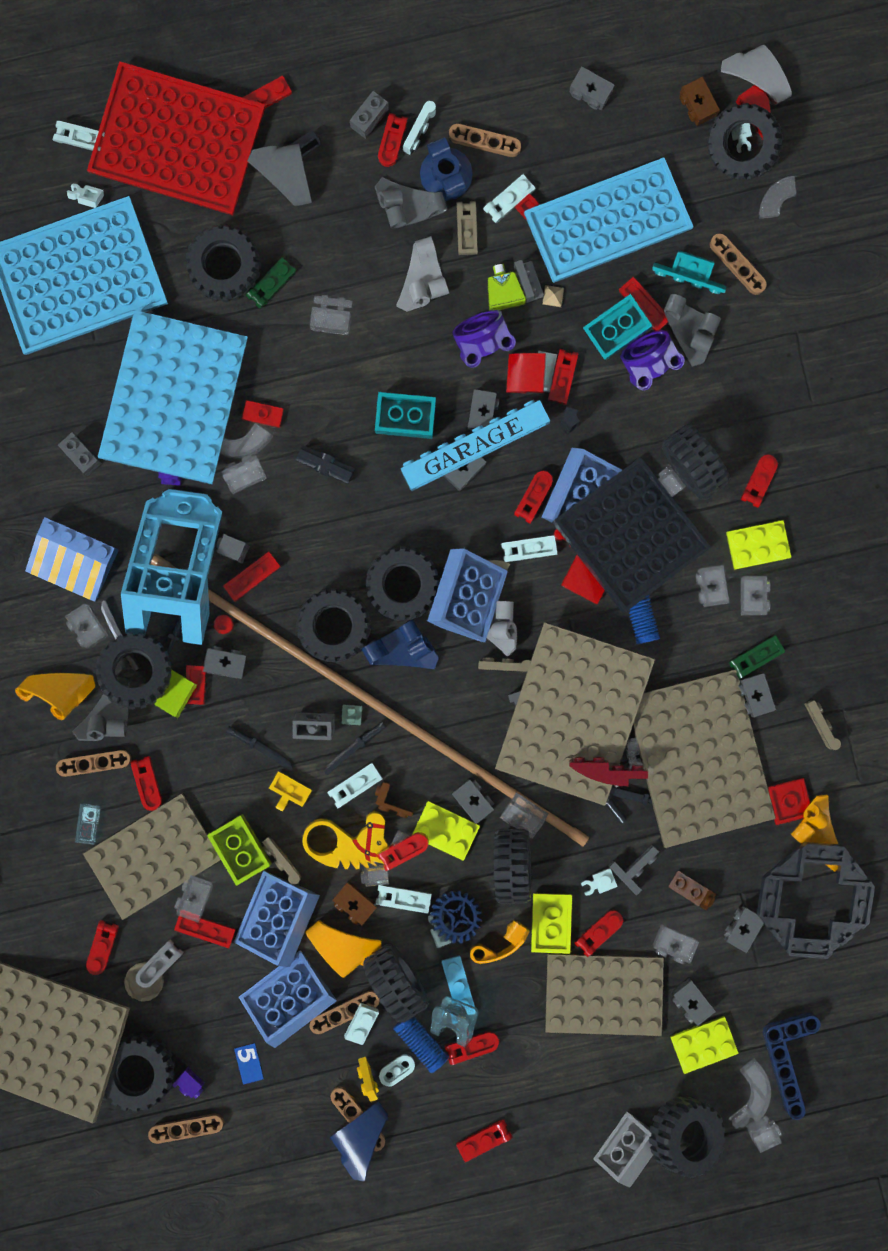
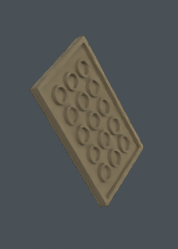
[83,793,221,920]
[545,954,664,1036]

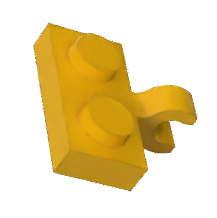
[269,771,312,811]
[357,1057,379,1102]

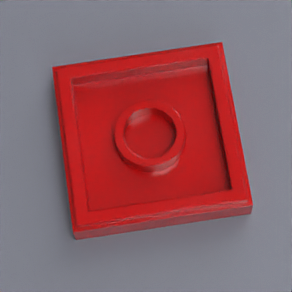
[767,778,811,825]

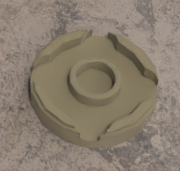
[124,962,164,1001]

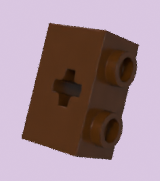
[679,77,720,126]
[332,881,378,925]

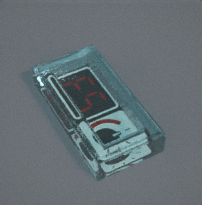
[75,804,100,845]

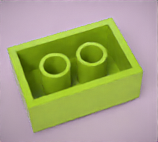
[207,814,272,886]

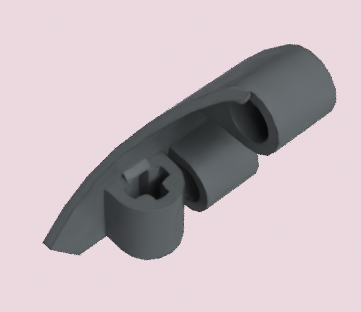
[247,143,312,206]
[375,177,447,228]
[664,294,721,367]
[72,677,129,741]

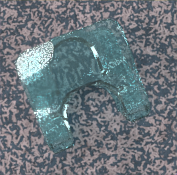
[430,996,478,1047]

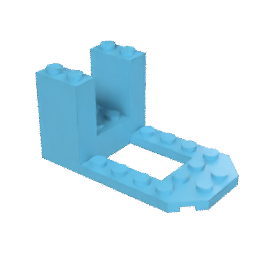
[121,489,222,645]

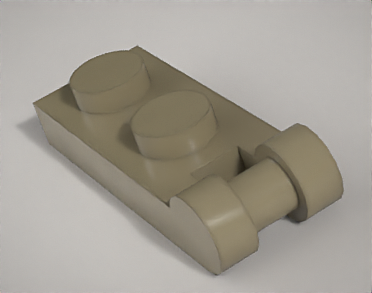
[457,201,478,255]
[478,658,531,672]
[804,700,841,750]
[262,836,301,885]

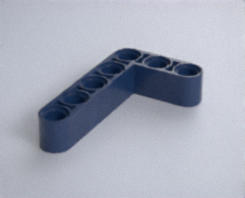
[763,1013,821,1120]

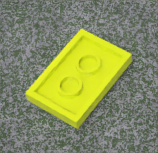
[726,520,791,570]
[413,801,480,861]
[531,893,572,954]
[670,1016,739,1074]

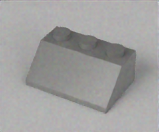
[594,1112,653,1187]

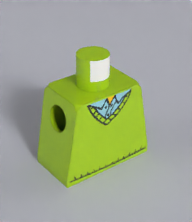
[488,264,526,311]

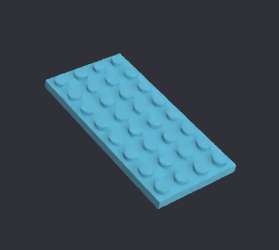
[524,158,693,283]

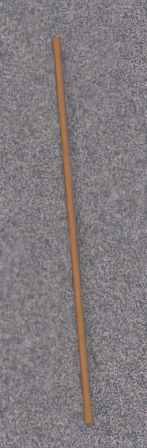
[151,554,589,846]

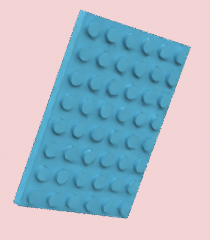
[0,196,168,355]
[98,310,248,484]

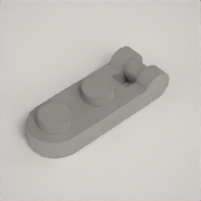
[135,939,184,988]

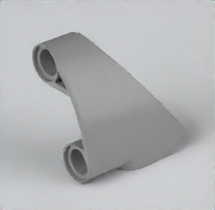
[721,45,792,105]
[396,236,449,312]
[487,601,517,656]

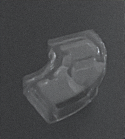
[759,176,796,219]

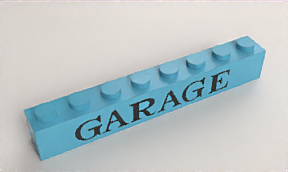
[401,400,550,491]

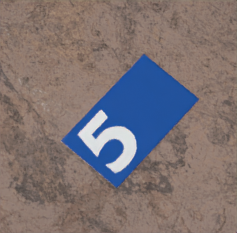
[234,1043,264,1084]

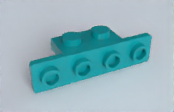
[652,250,726,294]

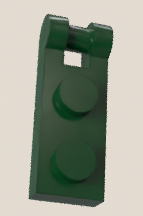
[246,257,297,309]
[729,635,785,679]

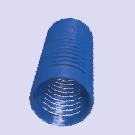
[629,595,660,644]
[393,1016,449,1073]

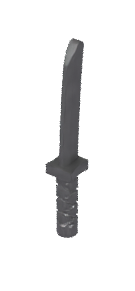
[101,601,141,671]

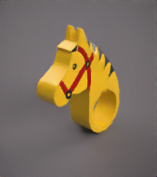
[303,811,392,869]

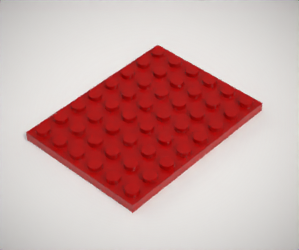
[87,61,266,215]

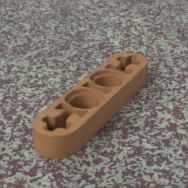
[449,124,521,157]
[710,234,766,295]
[56,750,132,777]
[310,990,380,1034]
[330,1086,385,1151]
[148,1114,224,1144]

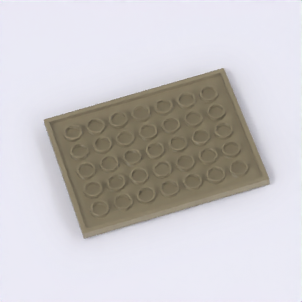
[495,622,655,806]
[633,670,776,848]
[0,962,130,1123]

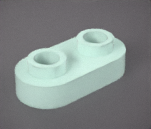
[379,1054,415,1086]

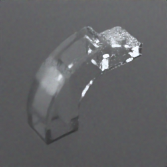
[220,423,273,459]
[729,1058,771,1129]

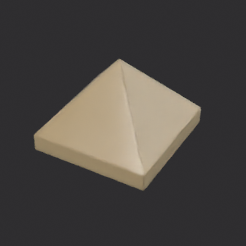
[543,285,564,307]

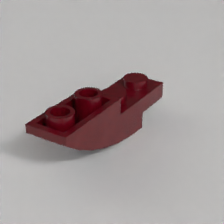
[569,757,648,786]

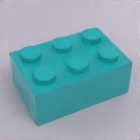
[583,294,654,360]
[375,392,436,439]

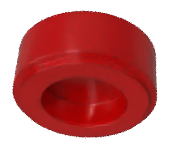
[214,615,234,634]

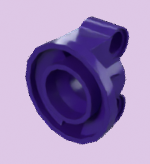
[452,310,516,368]
[620,330,684,390]

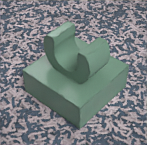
[342,705,362,725]

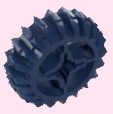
[430,891,482,944]

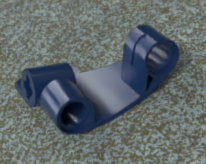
[361,620,439,669]
[330,1101,389,1181]

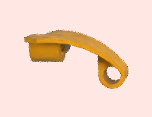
[15,673,95,720]
[791,794,838,872]
[306,920,381,978]
[470,920,530,964]

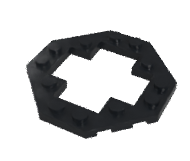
[757,842,875,959]

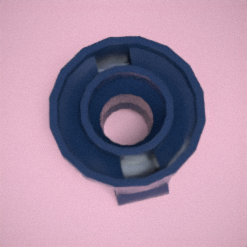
[420,137,473,201]

